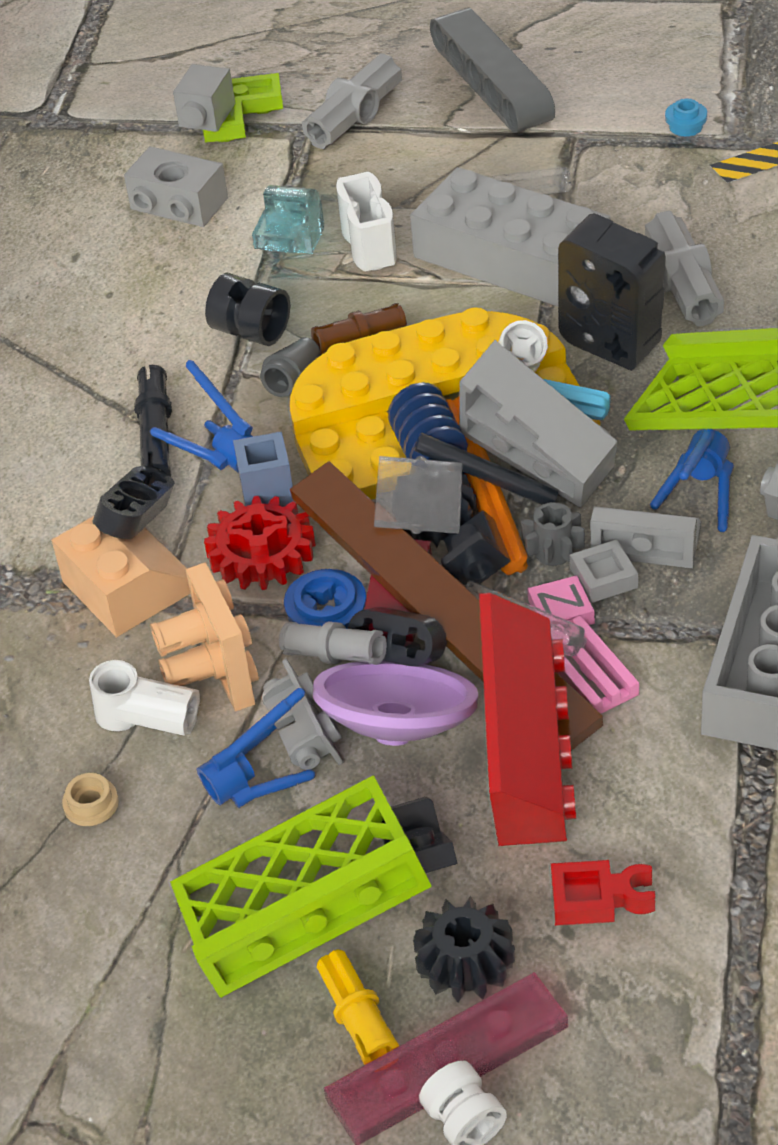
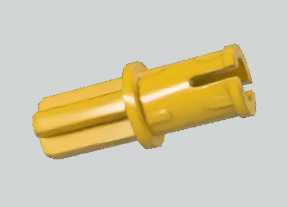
[316,949,399,1066]

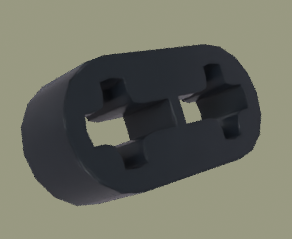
[348,607,447,666]

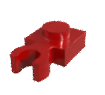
[551,860,656,926]

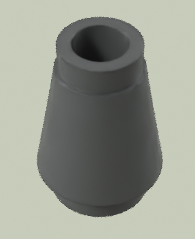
[260,337,320,397]

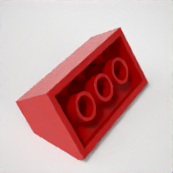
[479,593,576,846]

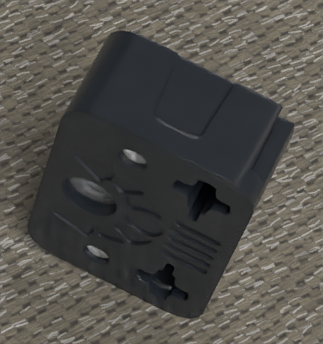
[558,213,666,371]

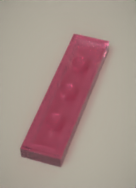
[323,972,568,1145]

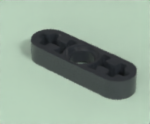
[92,466,175,539]

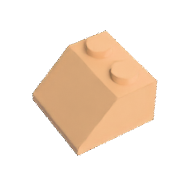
[52,516,191,638]

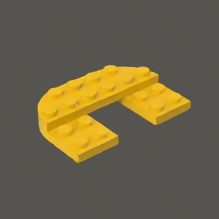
[290,307,601,500]

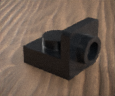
[441,510,511,590]
[382,797,458,873]

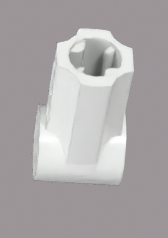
[89,660,200,736]

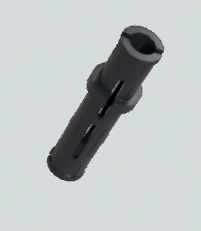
[134,364,172,477]

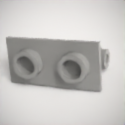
[261,658,344,770]

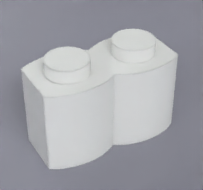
[336,172,397,271]

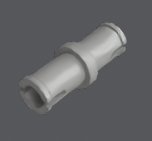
[279,621,387,665]

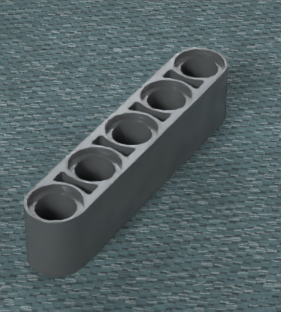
[430,7,555,133]

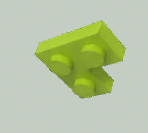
[203,73,283,143]

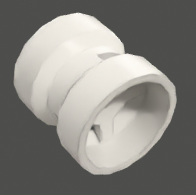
[498,320,548,372]
[419,1061,507,1145]

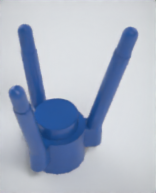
[150,360,253,473]
[650,429,734,532]
[197,688,315,808]

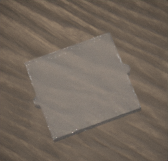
[374,456,462,534]

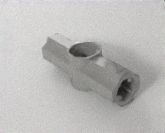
[302,53,402,149]
[645,211,724,326]

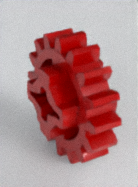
[204,496,316,590]

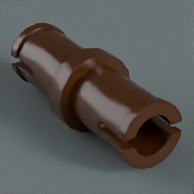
[311,303,407,356]

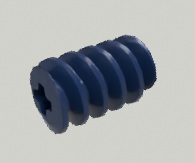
[388,382,468,475]

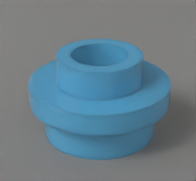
[665,98,707,137]

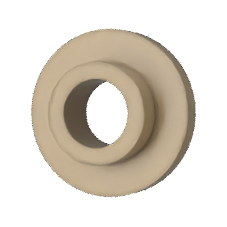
[62,773,119,826]

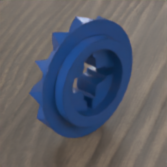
[284,569,367,629]

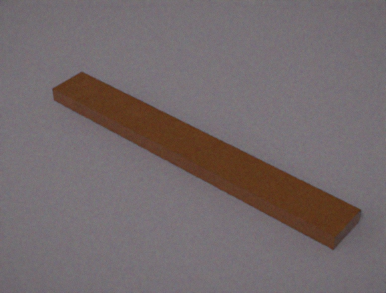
[290,461,603,751]

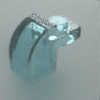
[252,185,325,254]

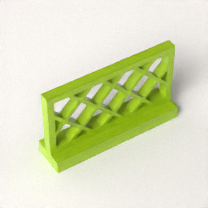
[624,328,778,430]
[170,775,432,998]

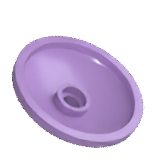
[313,661,478,746]

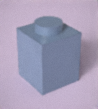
[233,431,295,507]

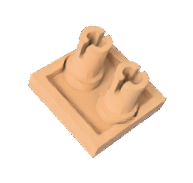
[150,562,259,712]

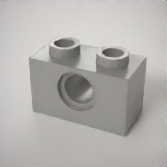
[124,146,228,227]

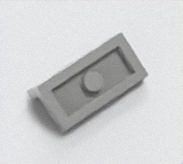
[590,506,701,569]

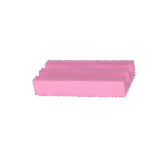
[552,616,639,714]

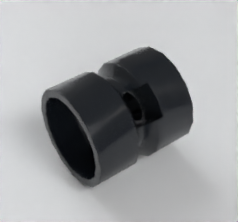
[205,272,291,346]

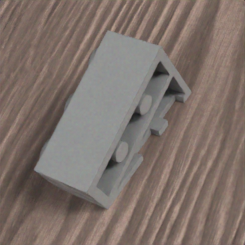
[459,340,618,508]

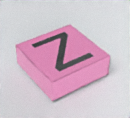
[528,575,595,635]

